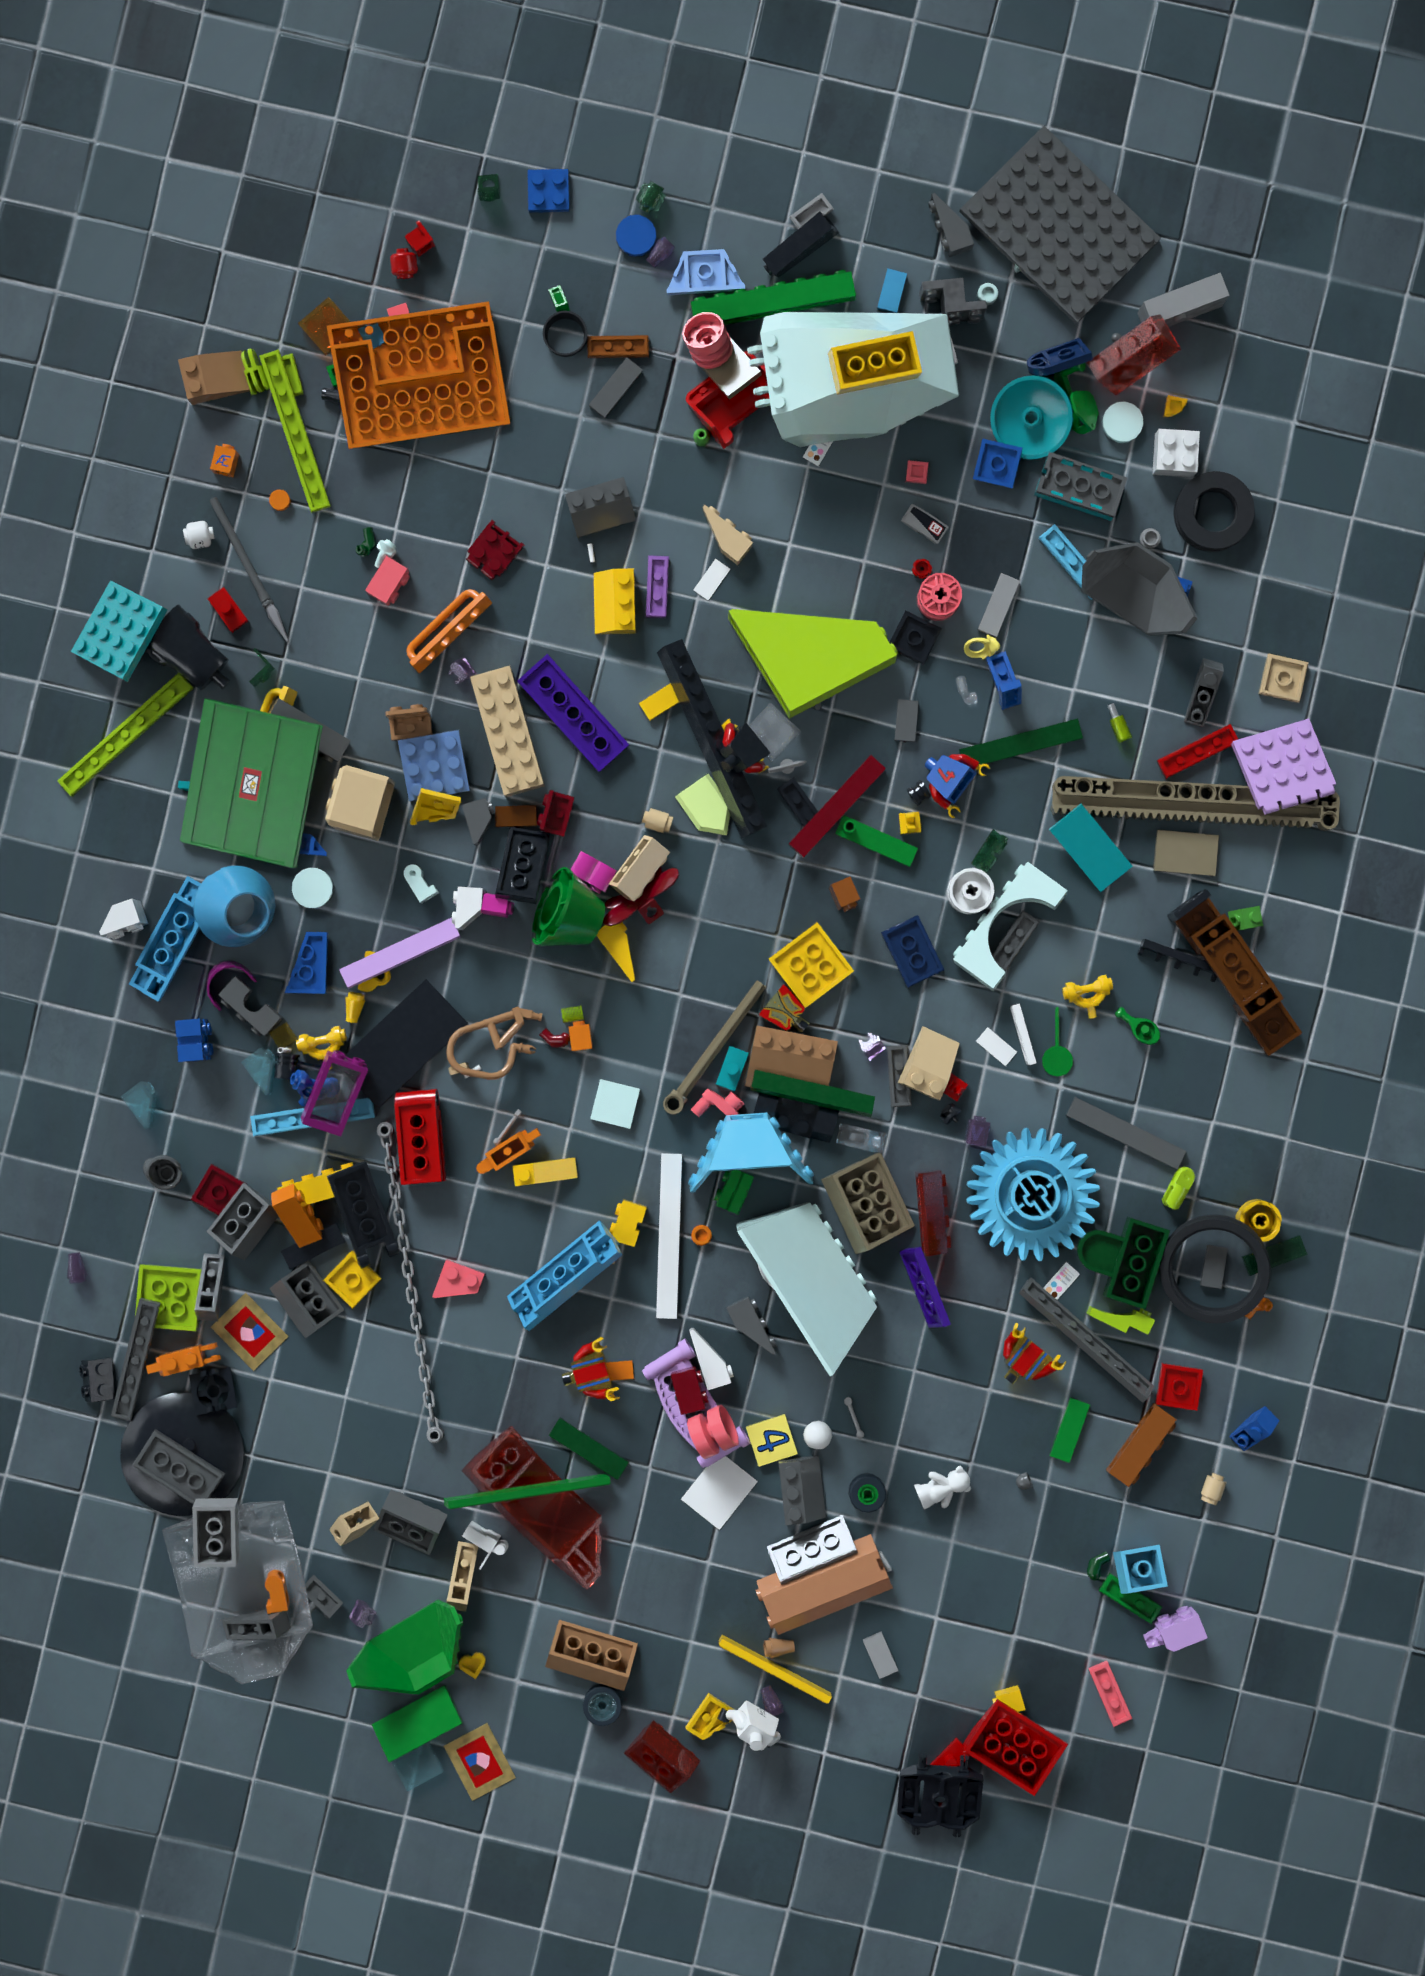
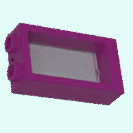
[301,1050,368,1137]

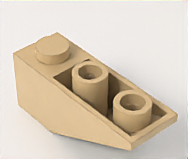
[703,505,753,565]

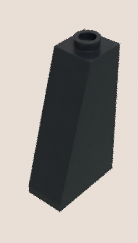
[763,212,840,278]

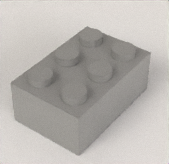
[192,1498,239,1567]

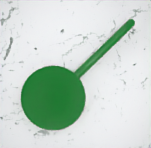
[1042,1007,1073,1076]

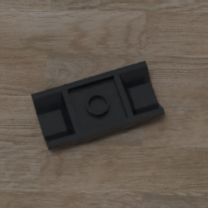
[754,1092,840,1143]

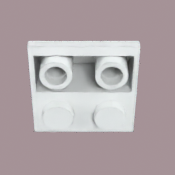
[452,887,486,930]
[99,899,148,940]

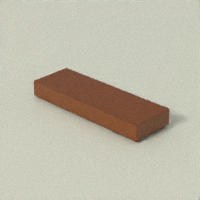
[587,335,649,358]

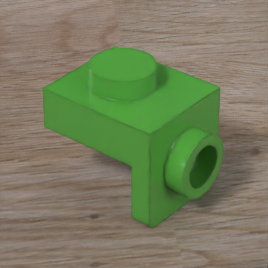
[1228,906,1263,931]

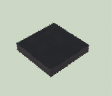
[889,610,942,666]
[1167,889,1211,922]

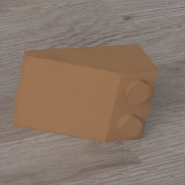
[178,351,250,405]

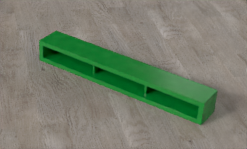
[691,270,856,325]

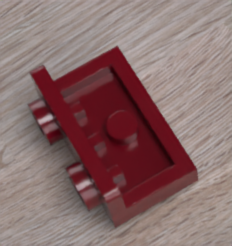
[537,790,575,837]

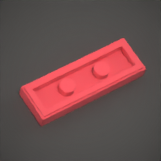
[1088,1660,1132,1727]

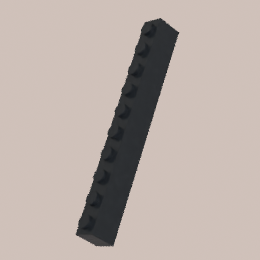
[657,639,767,839]

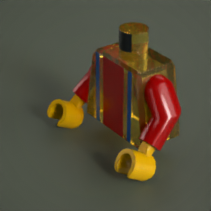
[1003,1323,1066,1384]
[561,1337,620,1401]

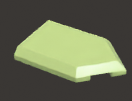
[675,774,730,836]

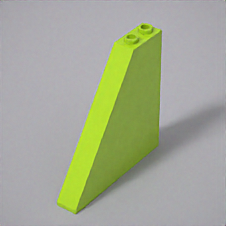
[728,609,898,719]

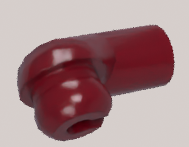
[539,1028,570,1048]

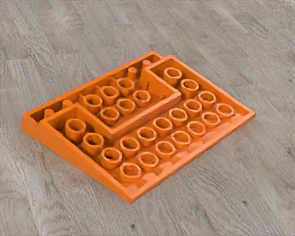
[327,301,510,449]

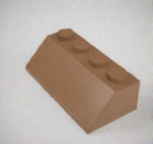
[545,1620,638,1691]

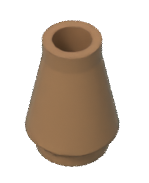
[764,1638,795,1659]

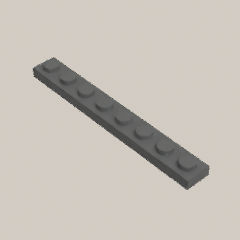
[1019,1278,1154,1403]

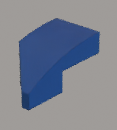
[299,834,327,856]

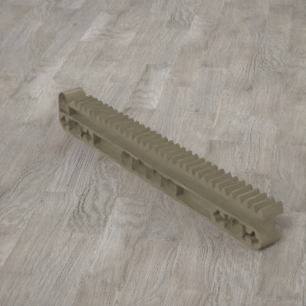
[1051,776,1340,831]

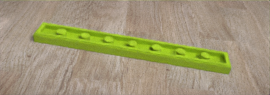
[259,349,331,513]
[57,673,194,796]

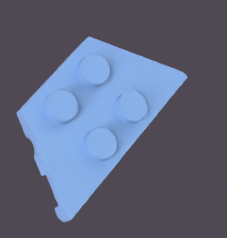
[667,249,745,295]

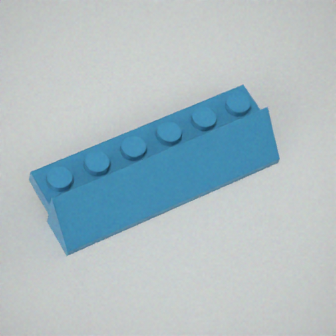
[129,876,201,1002]
[507,1220,622,1331]

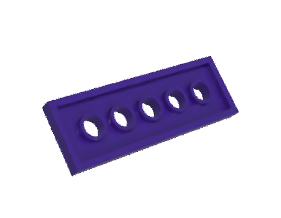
[517,654,630,773]

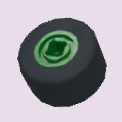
[848,1473,886,1513]

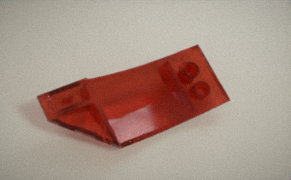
[461,1426,601,1590]

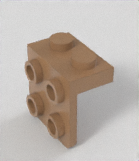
[385,704,433,741]

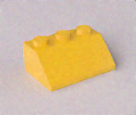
[594,568,636,634]

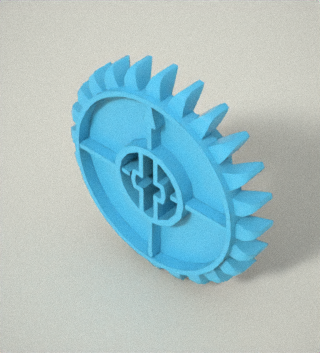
[966,1128,1100,1261]

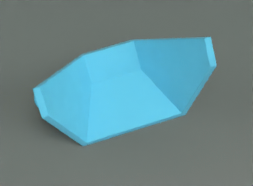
[688,1113,814,1192]

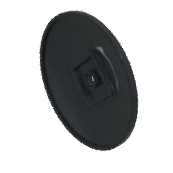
[120,1392,244,1516]

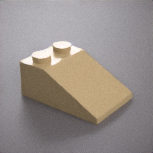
[898,1026,960,1100]

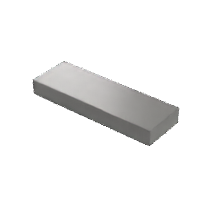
[978,573,1020,638]

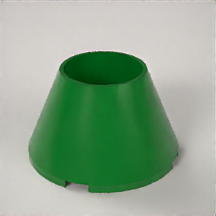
[532,867,605,946]

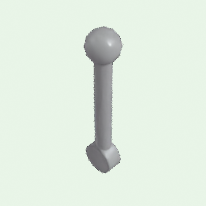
[493,1109,522,1146]
[844,1397,864,1439]

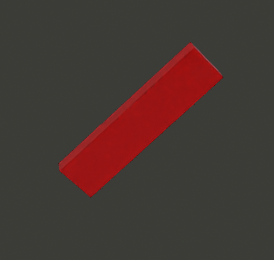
[1157,724,1238,779]

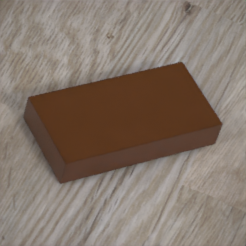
[495,805,537,827]

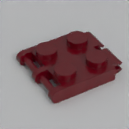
[466,520,524,580]

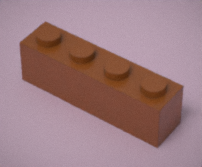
[1106,1403,1176,1487]

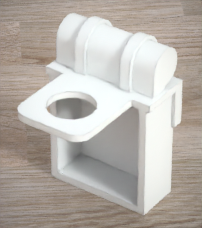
[462,1521,509,1570]

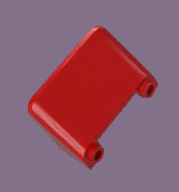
[686,351,770,449]

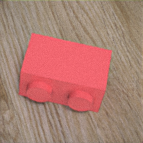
[365,556,410,606]

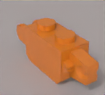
[146,1342,221,1376]

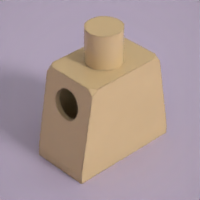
[330,1502,380,1546]

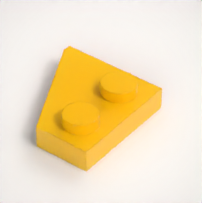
[685,1693,735,1740]

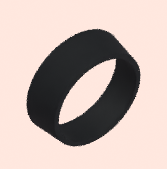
[543,311,587,357]

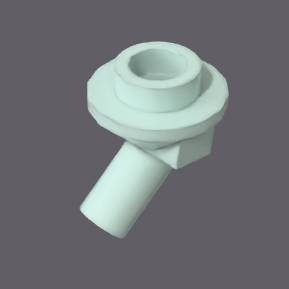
[375,539,397,568]

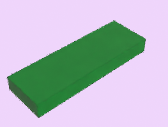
[1049,1397,1090,1463]
[1099,1572,1163,1625]

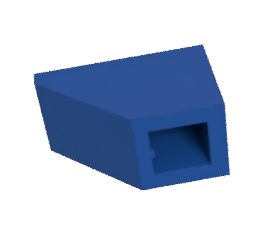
[1229,1406,1279,1451]

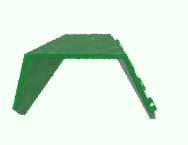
[346,1600,463,1695]

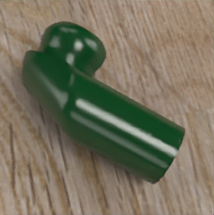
[356,527,376,557]
[1087,1551,1111,1581]

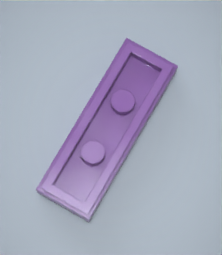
[646,556,669,618]

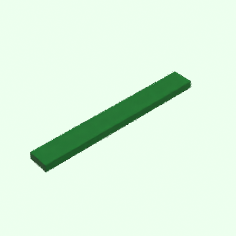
[444,1474,611,1509]

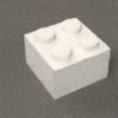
[1152,429,1200,477]

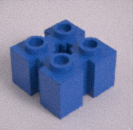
[175,1018,213,1062]

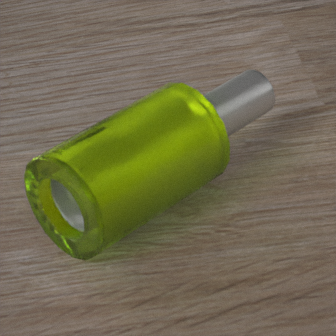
[1108,703,1132,743]

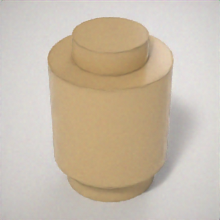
[642,808,673,833]
[1201,1473,1227,1505]

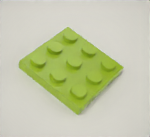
[135,1264,201,1331]

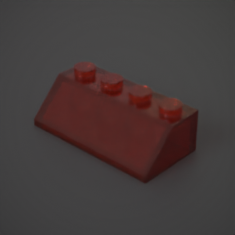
[1087,314,1182,395]
[915,1170,951,1257]

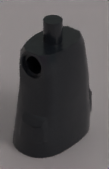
[145,604,230,690]

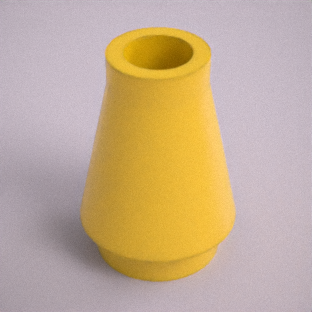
[345,992,366,1023]

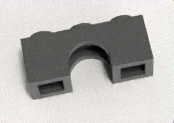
[219,977,284,1036]

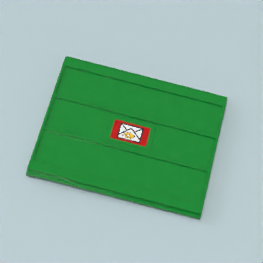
[180,698,323,868]

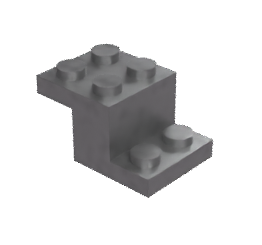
[919,278,987,325]

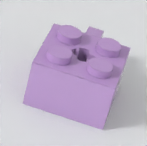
[1143,1606,1208,1652]

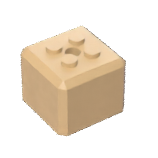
[325,765,395,841]

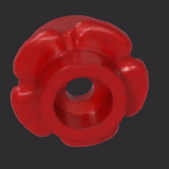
[912,559,932,579]

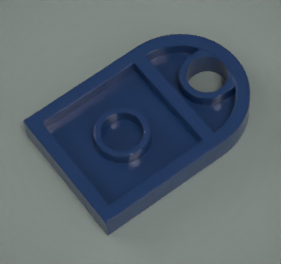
[1026,338,1093,376]

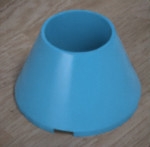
[194,865,275,947]

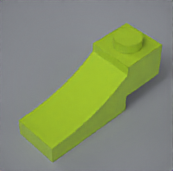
[1086,1306,1155,1335]

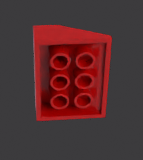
[963,1699,1068,1796]

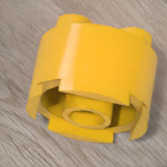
[1235,1199,1282,1242]

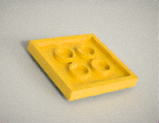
[768,922,854,1008]

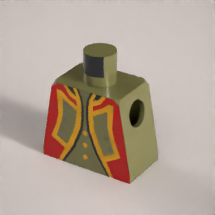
[758,984,810,1033]

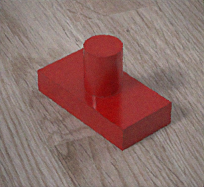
[207,587,249,633]
[930,1737,970,1767]

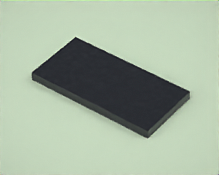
[337,979,469,1108]

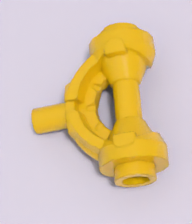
[1062,975,1113,1018]
[296,1026,347,1069]

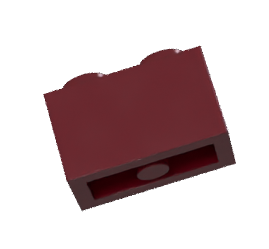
[671,1366,709,1415]

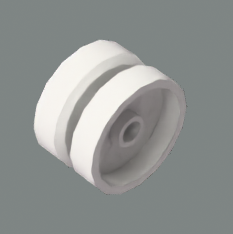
[947,868,994,915]

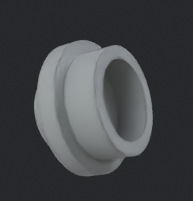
[1140,528,1161,549]

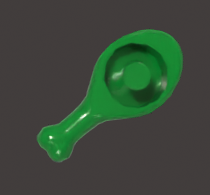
[1115,1007,1160,1045]

